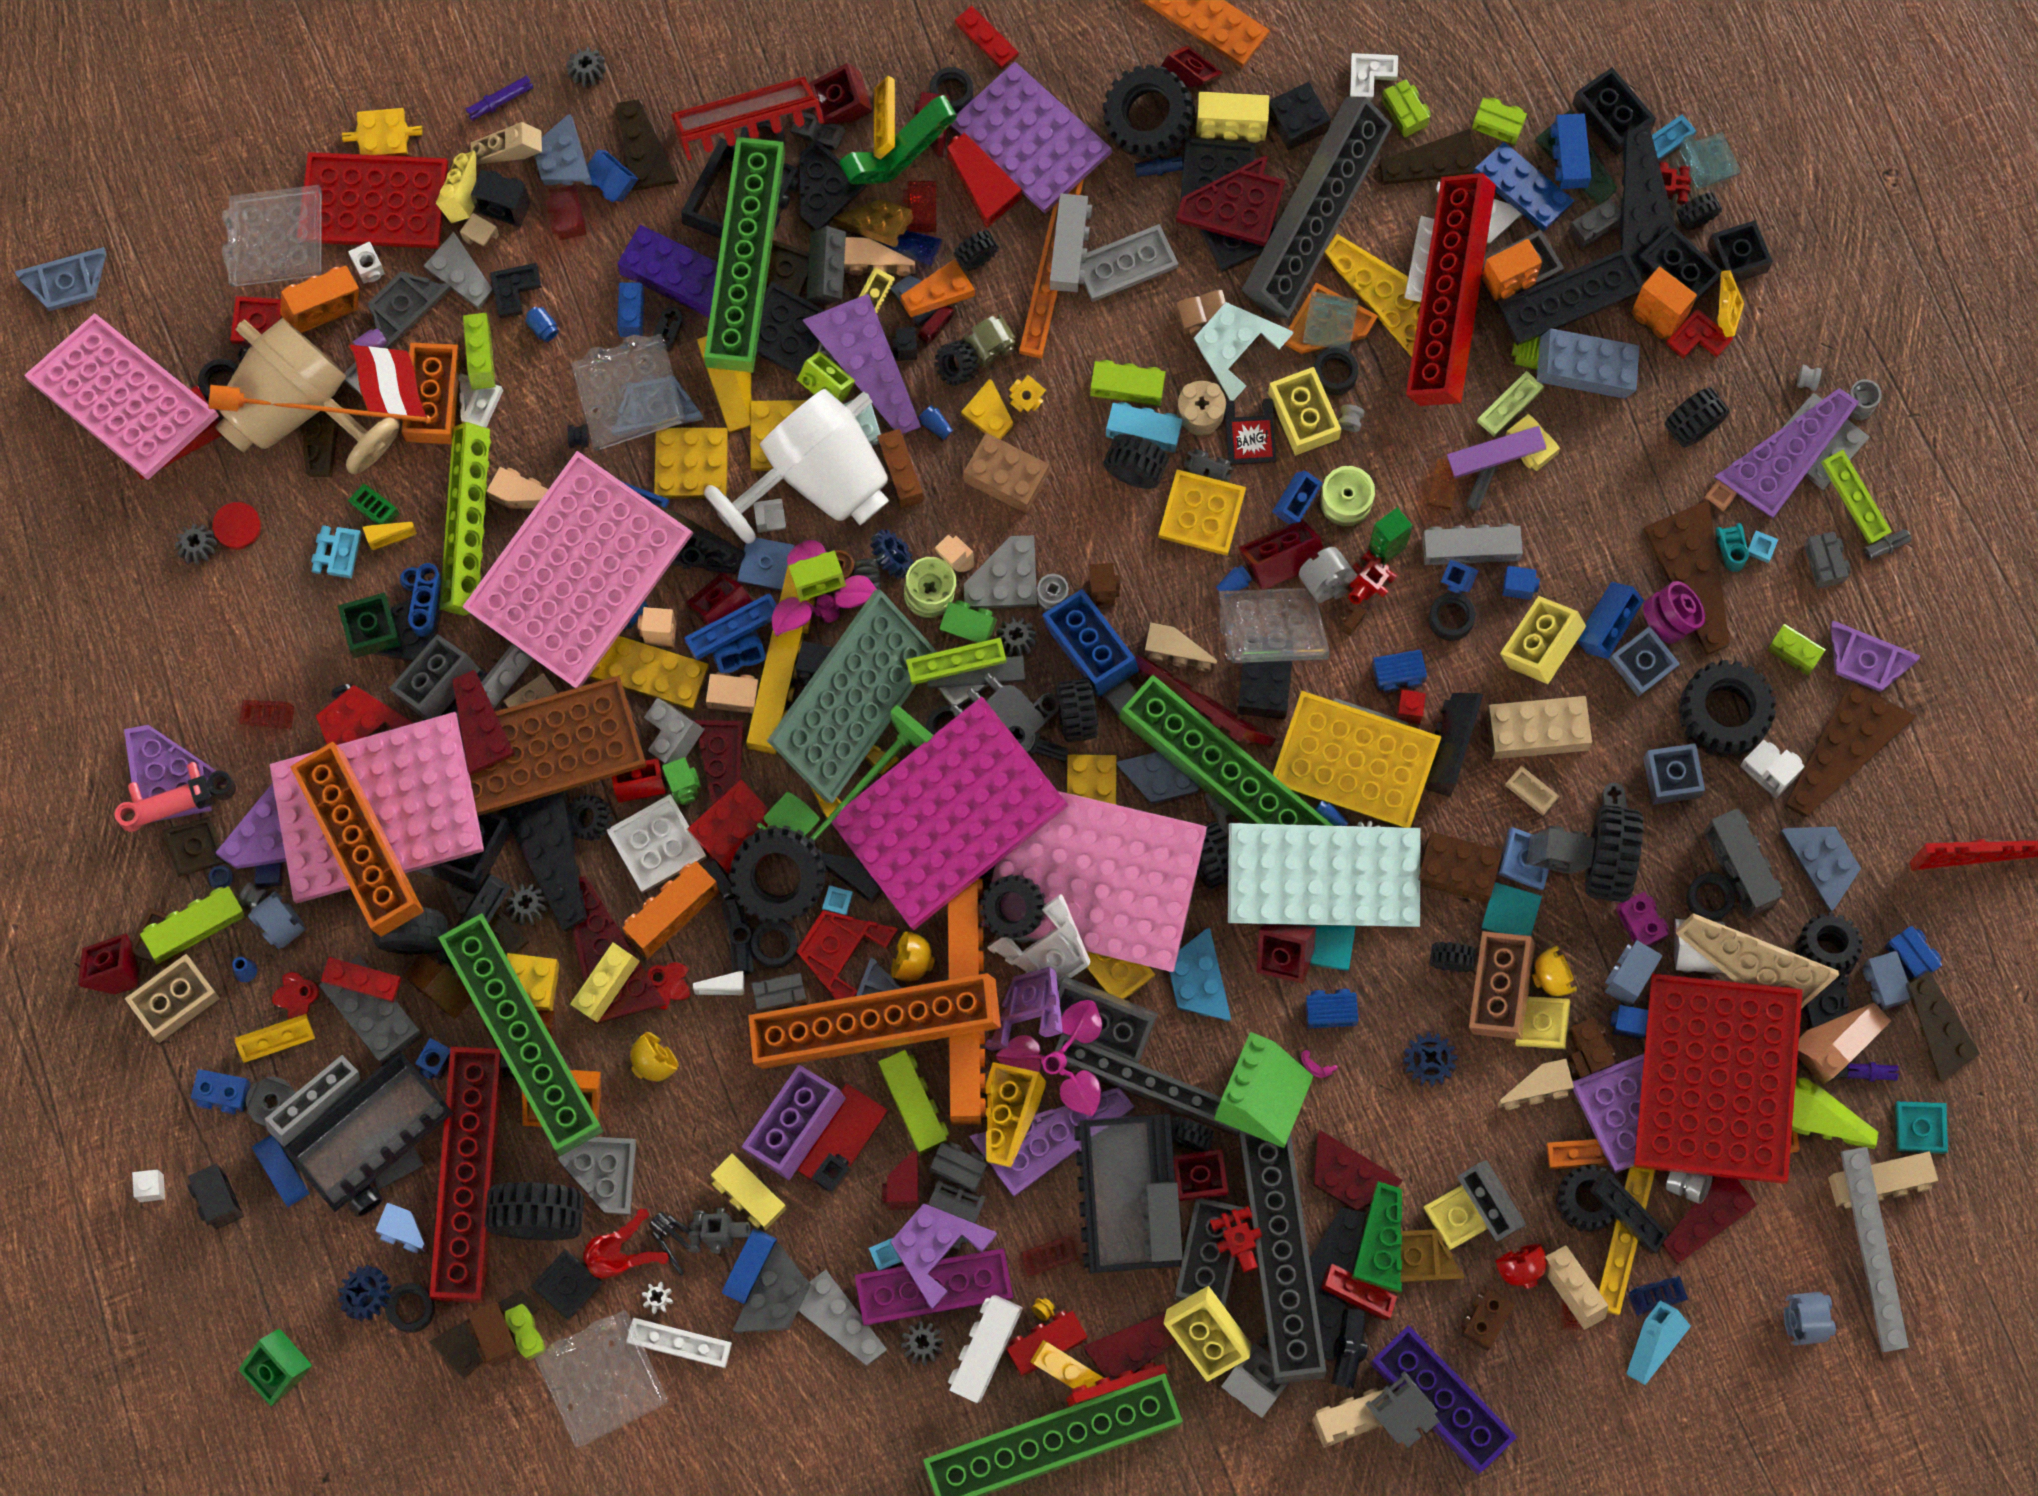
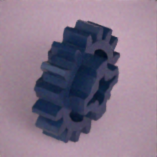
[870,529,915,579]
[1403,1032,1458,1087]
[337,1265,391,1322]

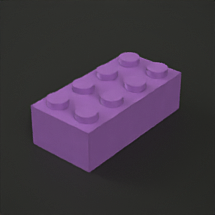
[742,1065,846,1180]

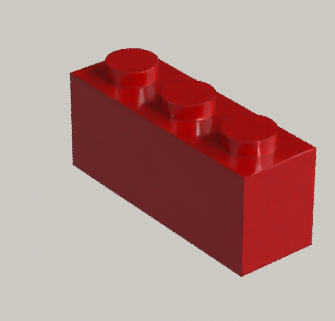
[1006,1310,1088,1378]

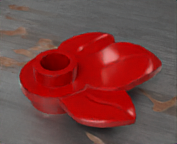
[646,962,690,1010]
[272,972,319,1020]

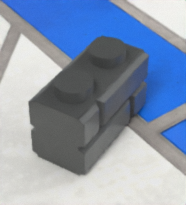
[1568,199,1621,250]
[1804,531,1851,589]
[752,973,807,1013]
[929,1141,988,1193]

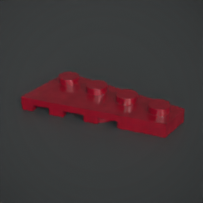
[1662,1177,1757,1265]

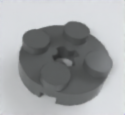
[246,1077,296,1127]

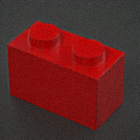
[612,758,666,803]

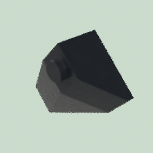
[657,505,746,574]

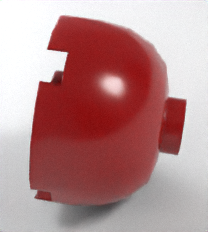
[1495,1243,1547,1289]

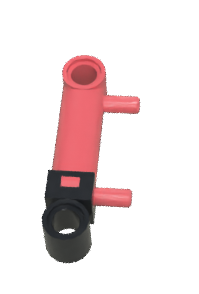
[115,762,236,832]

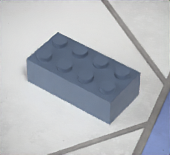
[1537,328,1639,399]

